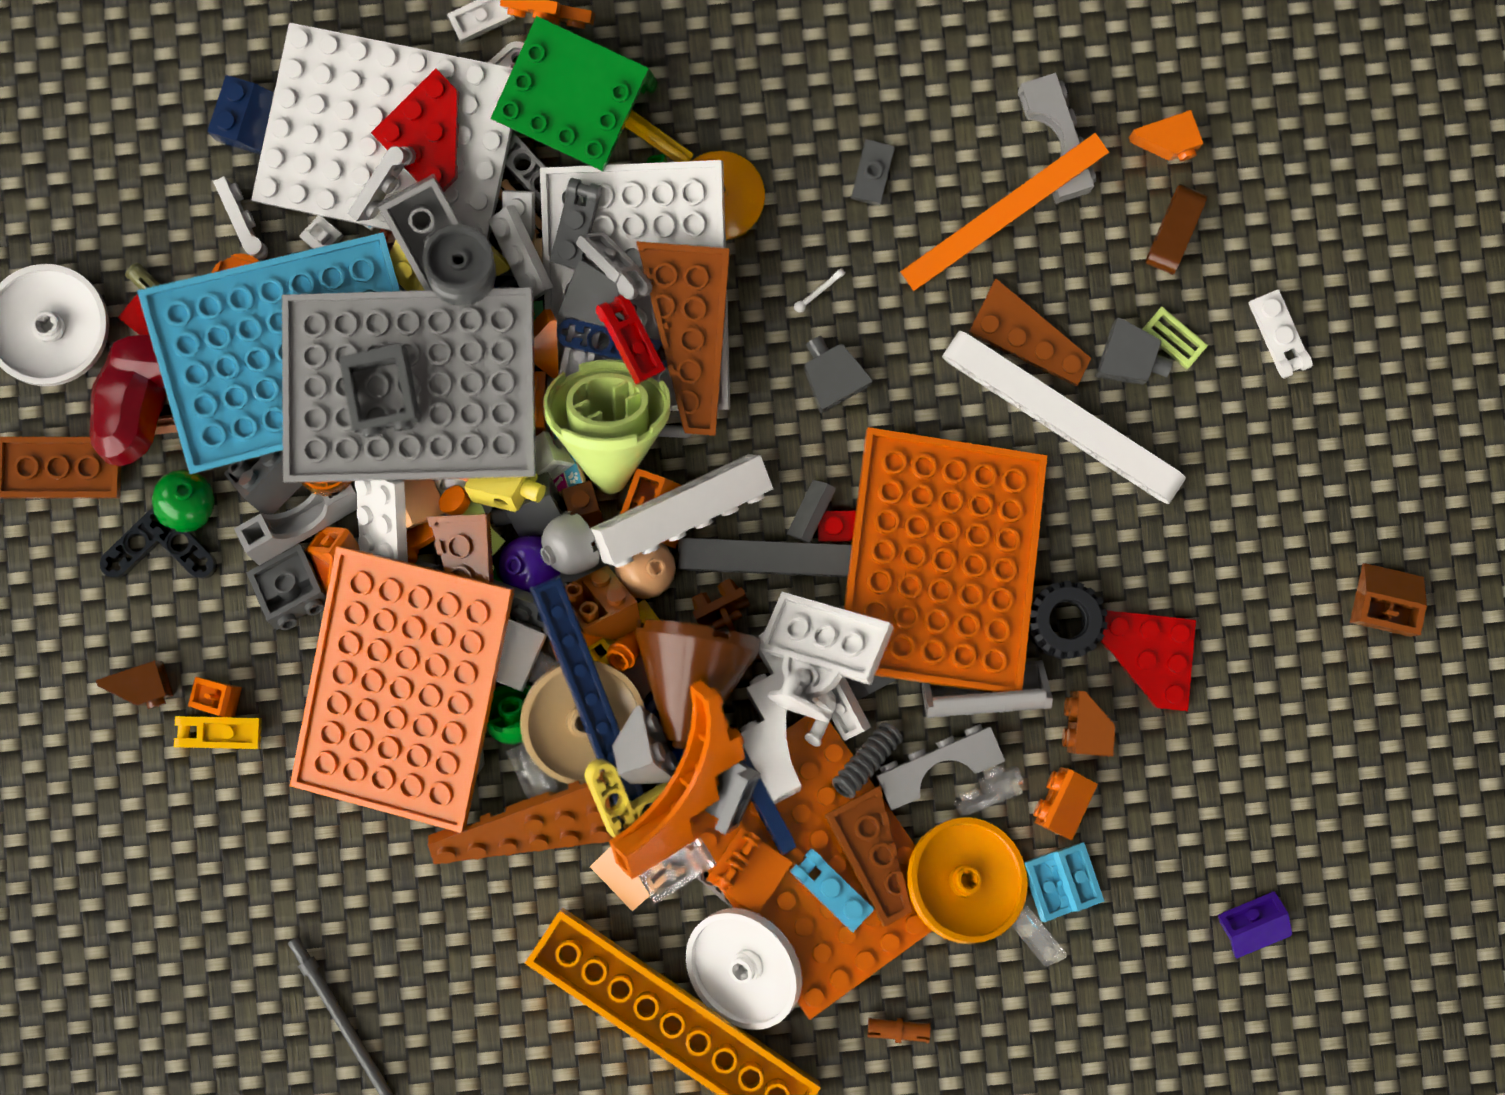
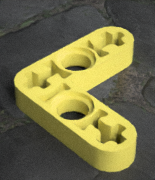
[585,759,668,837]

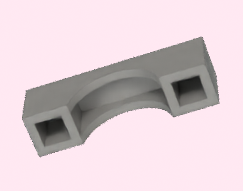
[1018,73,1096,204]
[234,481,358,566]
[875,724,1005,810]

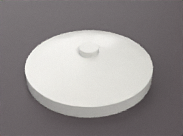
[0,264,109,386]
[686,908,802,1030]

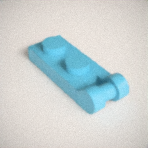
[790,848,874,932]

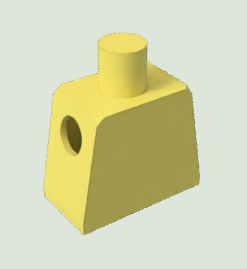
[464,472,546,512]

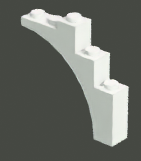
[740,632,801,804]

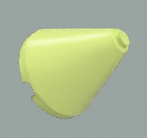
[544,360,671,494]

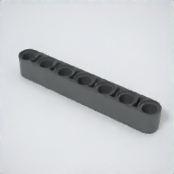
[677,538,852,577]

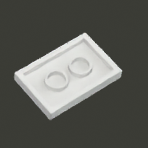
[355,480,408,562]

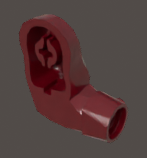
[89,334,166,466]

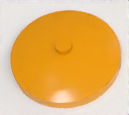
[907,818,1028,944]

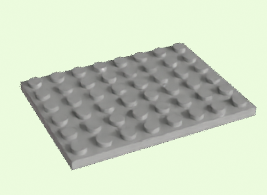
[282,288,536,483]

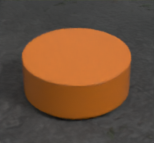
[439,486,471,516]

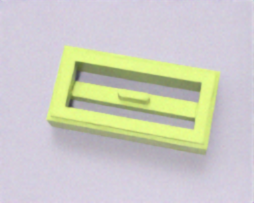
[1142,307,1208,369]

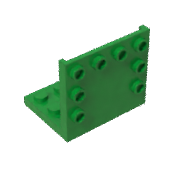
[490,16,658,172]

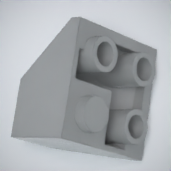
[612,705,678,784]

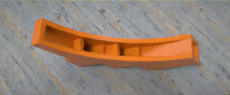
[609,680,745,880]

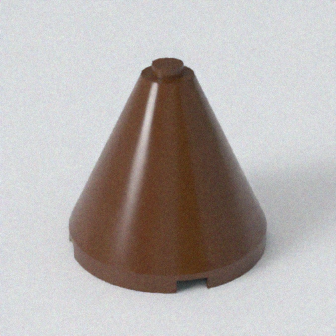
[635,619,761,749]

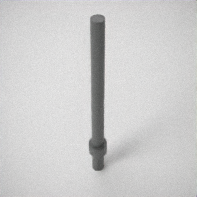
[288,937,394,1095]

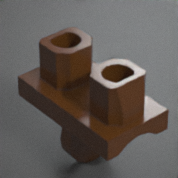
[692,578,750,631]

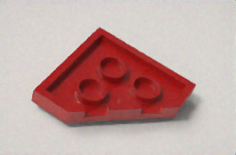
[371,68,460,192]
[1101,610,1196,711]

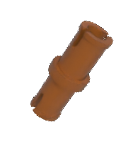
[867,1018,931,1043]

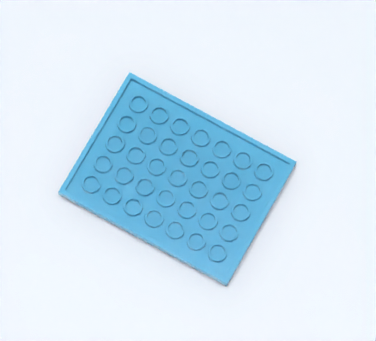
[137,232,400,474]

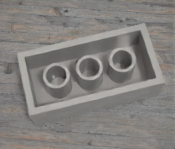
[378,174,494,291]

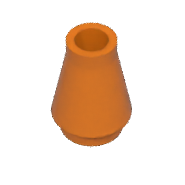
[606,631,640,671]

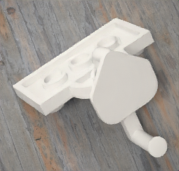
[759,592,894,747]

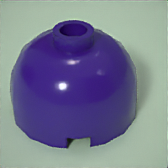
[497,535,560,593]

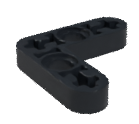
[100,508,217,579]

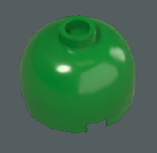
[152,469,215,532]
[486,685,532,745]

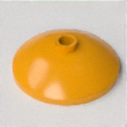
[692,151,765,240]

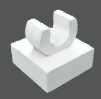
[299,216,344,249]

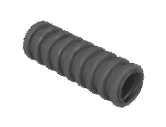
[832,722,903,798]

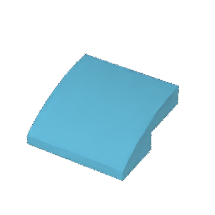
[1024,842,1104,922]

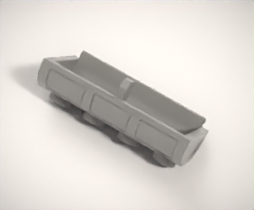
[921,660,1053,718]

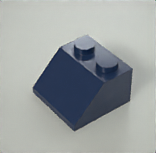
[207,75,274,155]

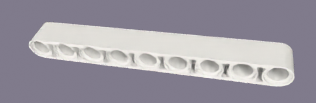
[942,331,1186,504]

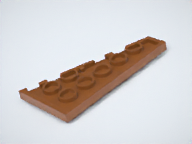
[428,771,614,864]

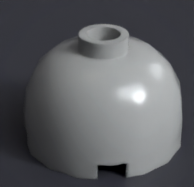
[540,511,599,575]

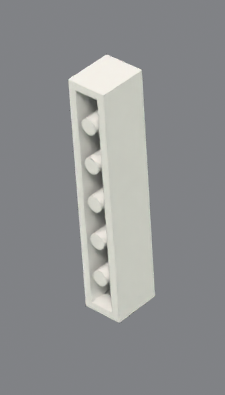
[590,454,773,567]

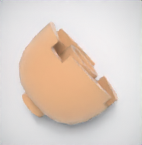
[614,543,676,599]

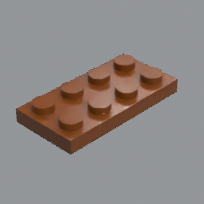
[0,437,121,499]

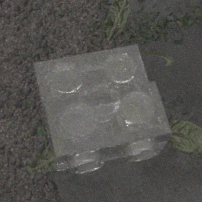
[954,765,1024,816]

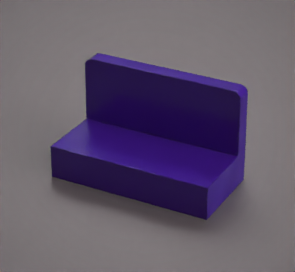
[1218,891,1292,958]

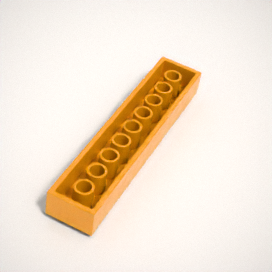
[525,908,821,1095]

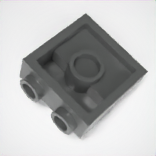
[246,544,327,630]

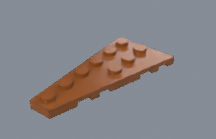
[636,241,730,436]

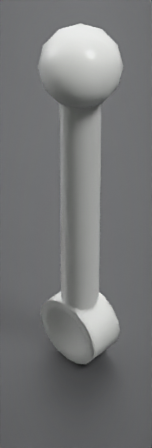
[794,268,846,313]

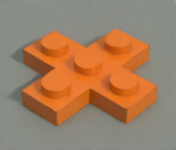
[500,0,595,30]

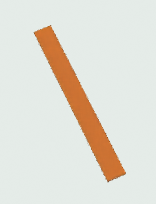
[900,133,1109,291]

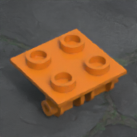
[706,827,793,914]

